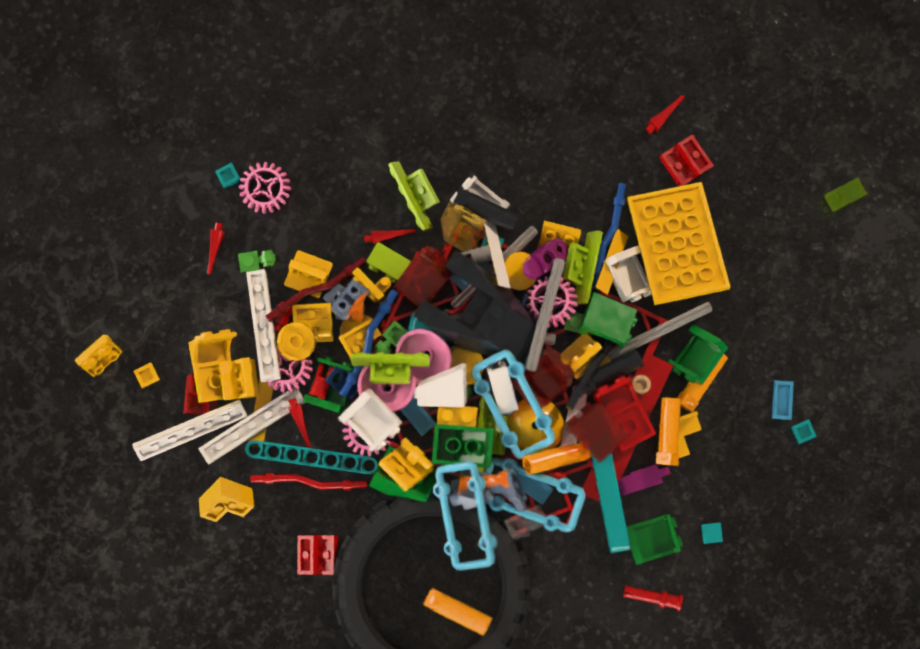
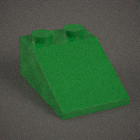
[432,424,494,468]
[369,446,437,502]

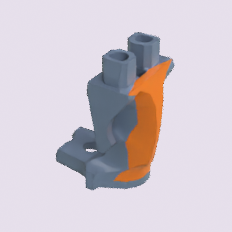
[322,279,370,322]
[449,468,527,511]

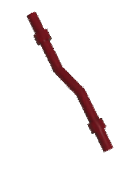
[265,257,366,322]

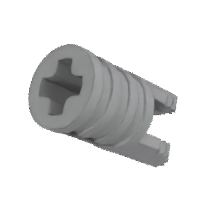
[461,244,493,265]

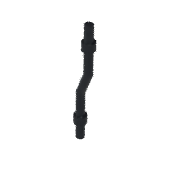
[566,339,614,410]

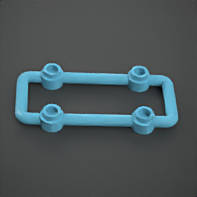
[472,350,555,459]
[484,458,585,532]
[433,461,497,570]

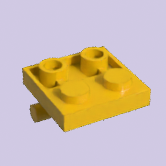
[352,267,391,304]
[292,303,334,342]
[75,334,123,377]
[379,438,434,491]

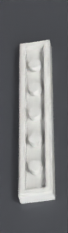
[246,269,281,382]
[198,386,306,465]
[132,399,248,461]

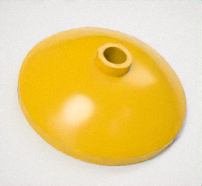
[508,397,564,453]

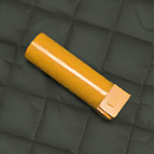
[677,355,728,412]
[656,398,681,466]
[522,441,591,475]
[423,588,492,635]

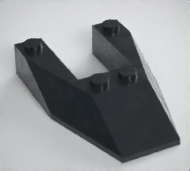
[413,251,537,364]

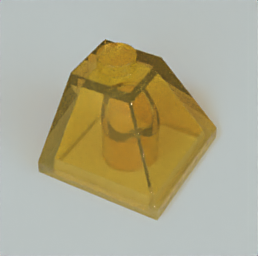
[441,202,485,252]

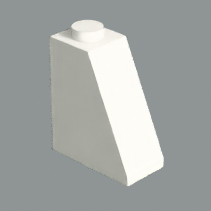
[484,359,518,415]
[414,363,467,407]

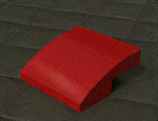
[659,134,714,187]
[297,535,338,575]

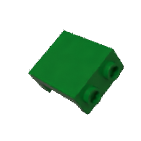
[578,292,637,349]
[667,324,729,385]
[303,356,354,414]
[626,514,683,565]

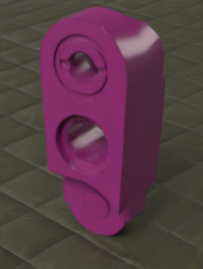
[523,238,568,279]
[617,464,671,496]

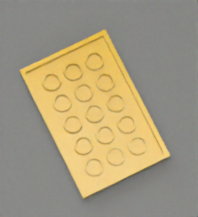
[627,182,730,305]

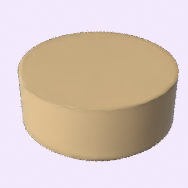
[631,375,651,394]

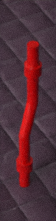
[250,473,367,491]

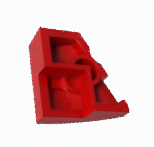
[183,374,220,416]

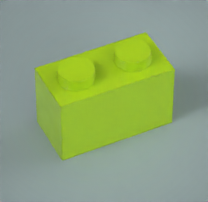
[366,242,411,283]

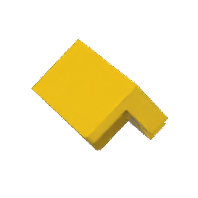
[338,318,381,359]
[659,411,702,458]
[199,477,254,522]

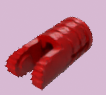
[308,363,334,400]

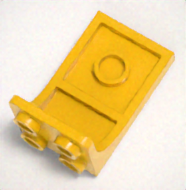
[188,329,237,403]

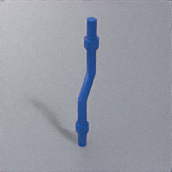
[591,183,626,291]
[339,289,398,397]

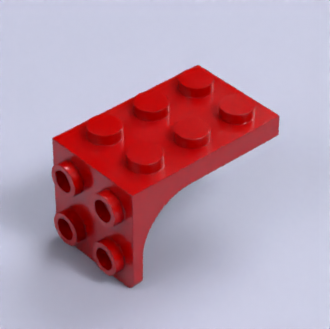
[593,375,656,452]

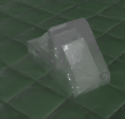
[504,505,545,539]

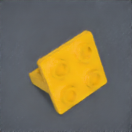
[537,221,581,259]
[284,250,333,298]
[557,333,611,380]
[219,357,260,400]

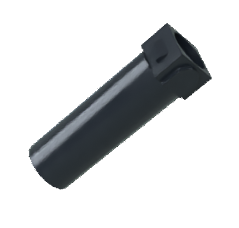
[453,187,520,232]
[576,350,643,395]

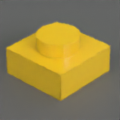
[134,363,160,388]

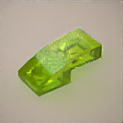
[824,178,867,212]

